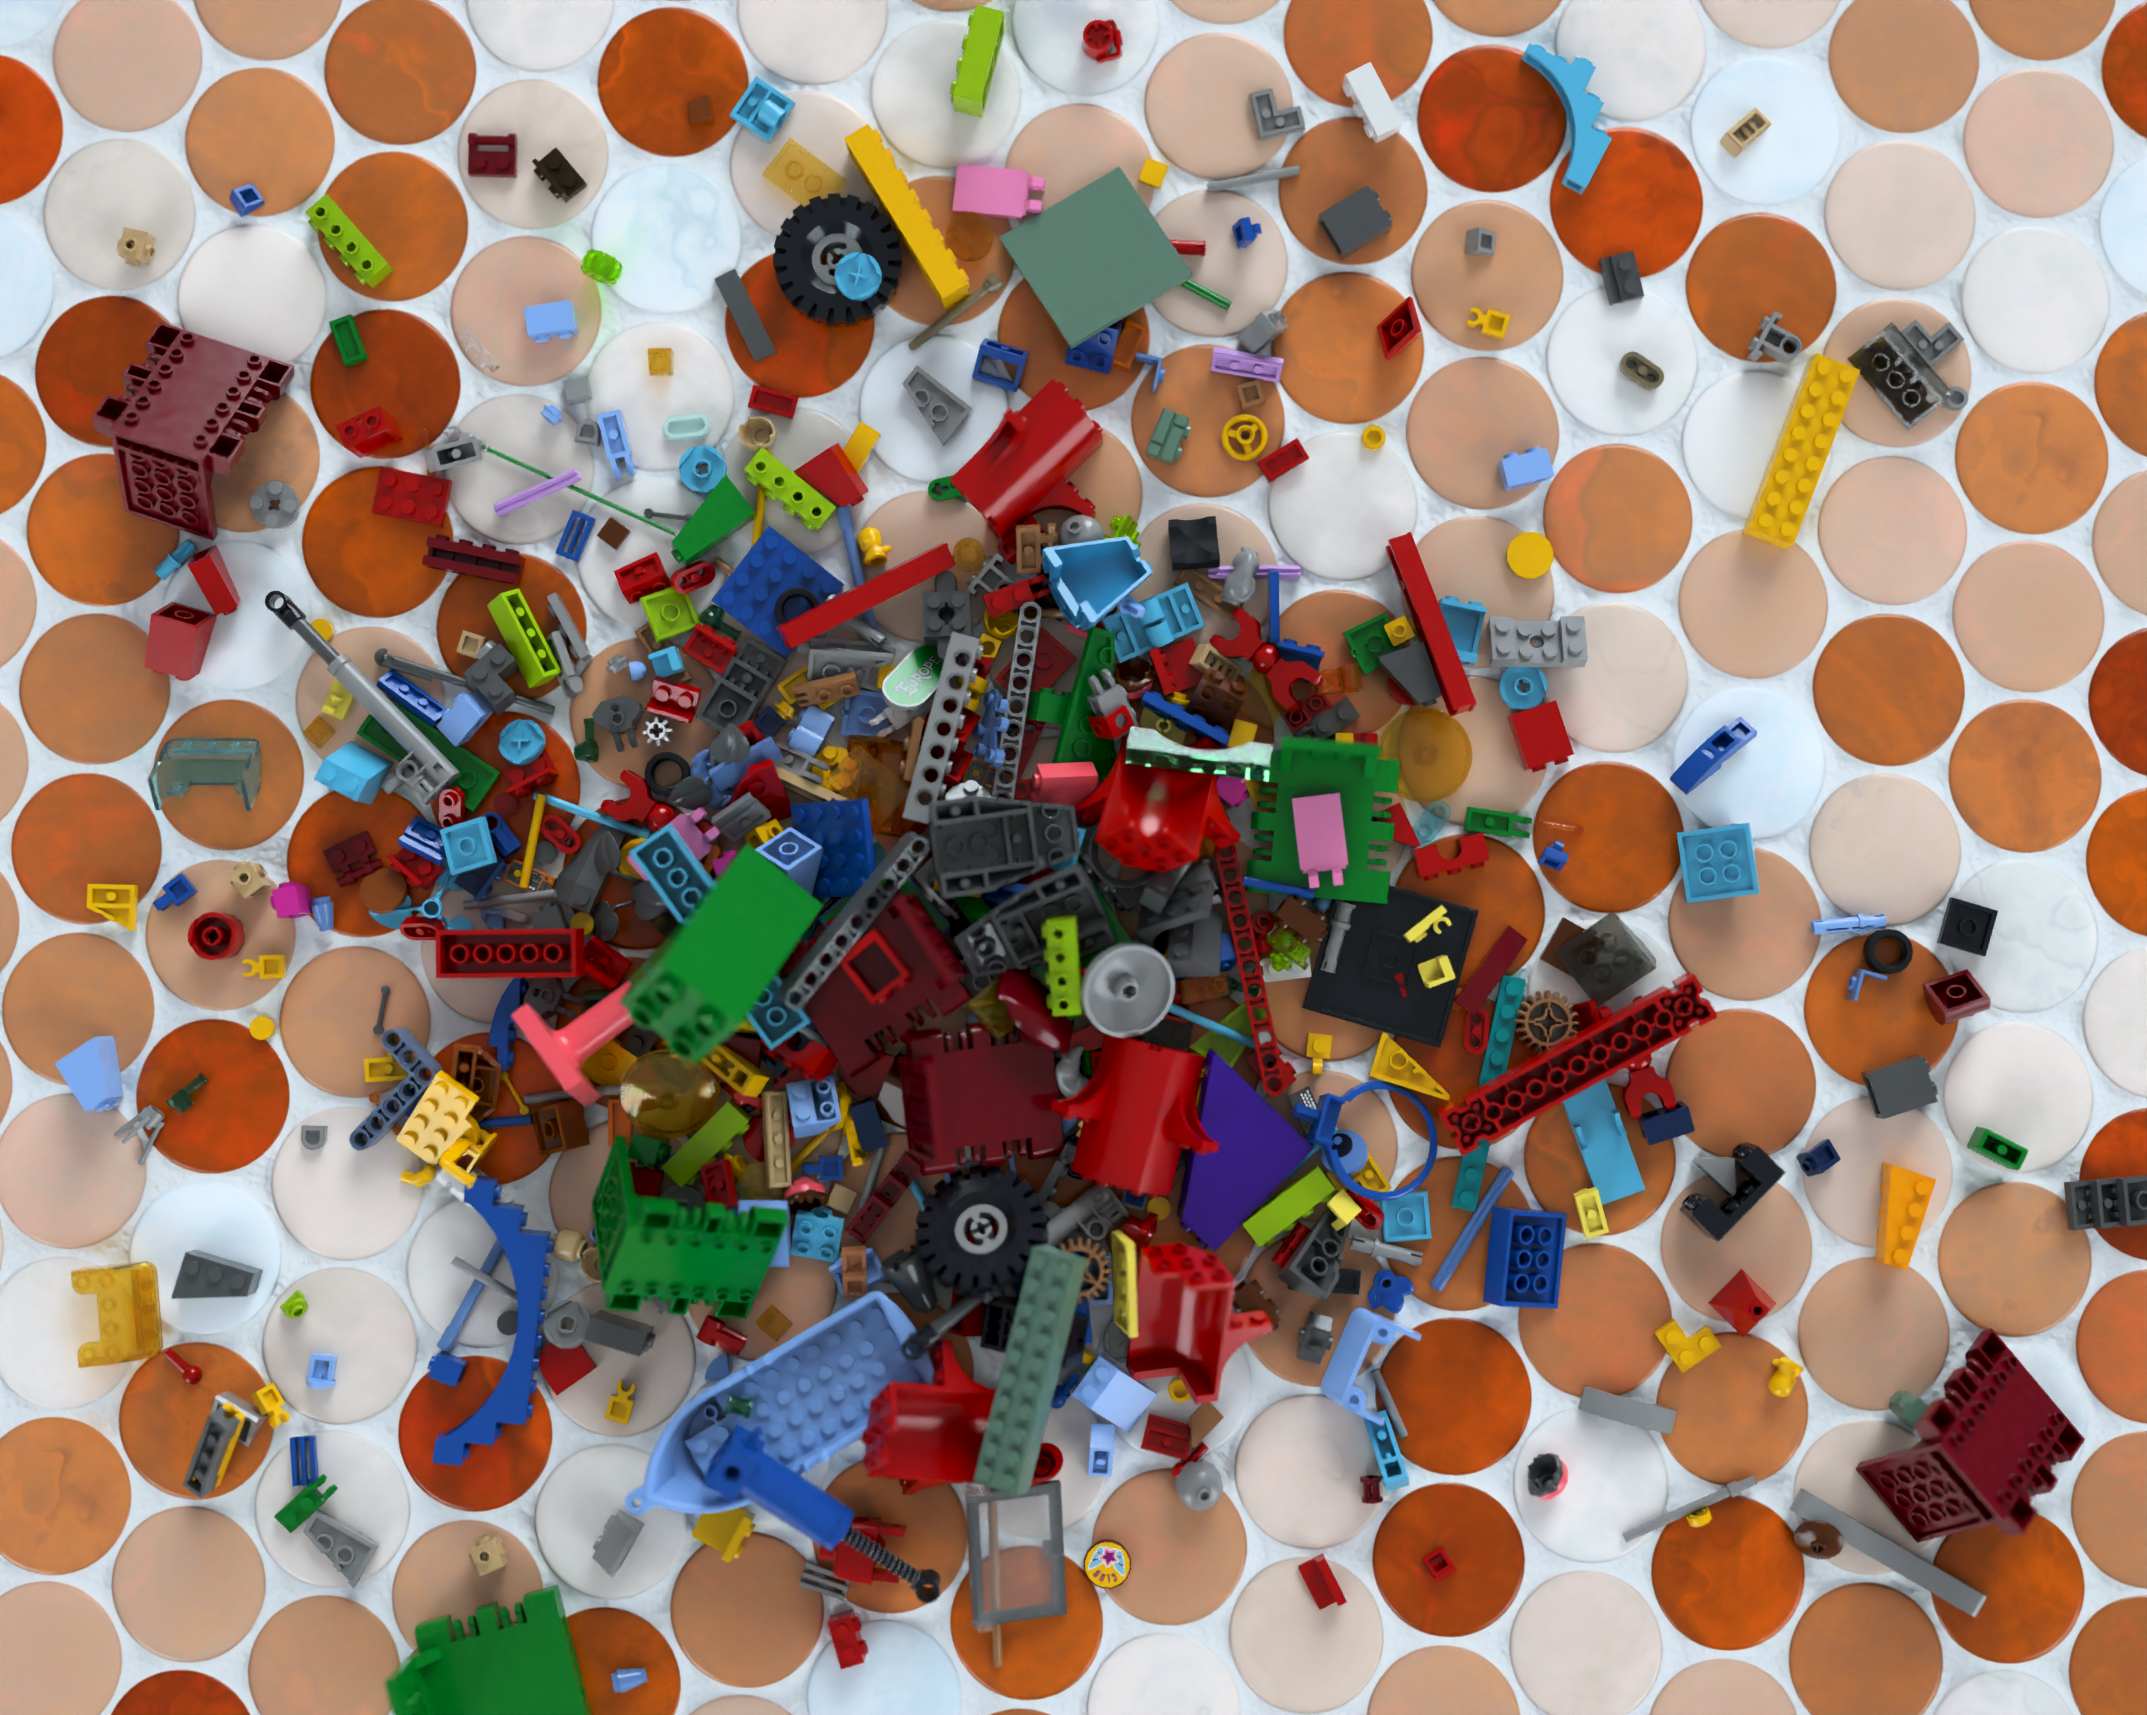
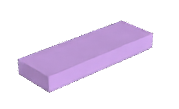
[1210,347,1284,383]

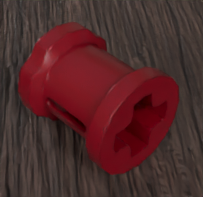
[1360,1475,1383,1504]

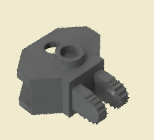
[592,695,644,752]
[523,977,583,1020]
[1296,1311,1333,1365]

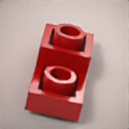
[1280,687,1333,734]

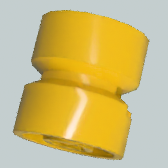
[949,675,989,713]

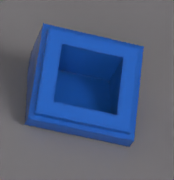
[230,183,265,217]

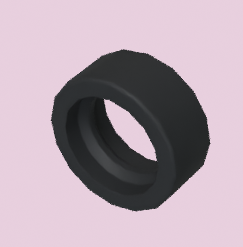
[775,587,820,625]
[645,752,691,797]
[1863,929,1913,974]

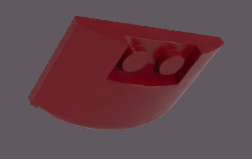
[995,967,1074,1055]

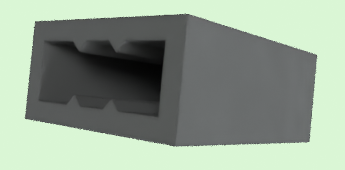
[1317,185,1393,260]
[1861,1055,1938,1119]
[584,1310,656,1357]

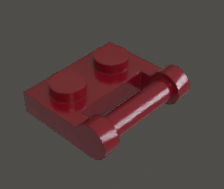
[468,133,518,178]

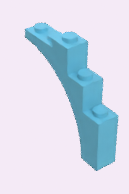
[1521,43,1612,194]

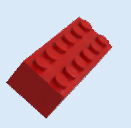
[435,928,585,978]

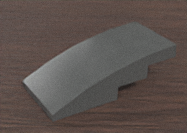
[696,636,789,732]
[2064,1175,2147,1230]

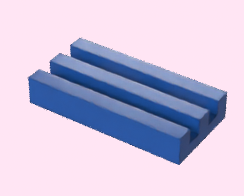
[555,510,596,563]
[290,1435,319,1486]

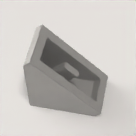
[1692,1157,1736,1196]

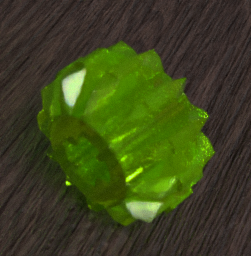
[581,249,623,285]

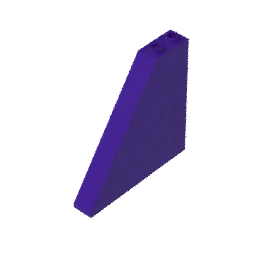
[1177,1048,1314,1252]

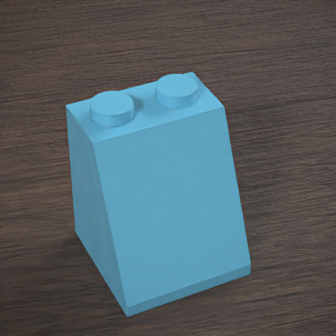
[314,741,394,805]

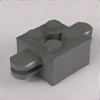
[922,571,972,663]

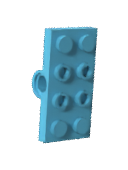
[1101,582,1205,663]

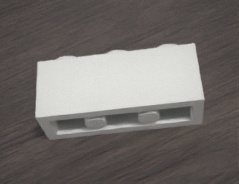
[1342,62,1403,144]

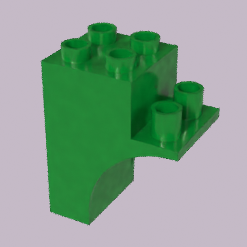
[619,843,823,1064]

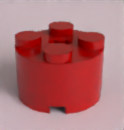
[188,912,245,960]

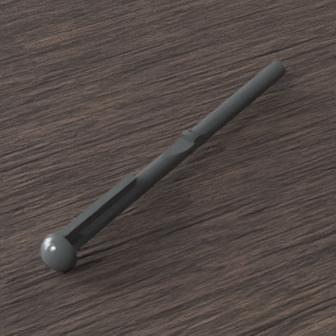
[374,648,555,715]

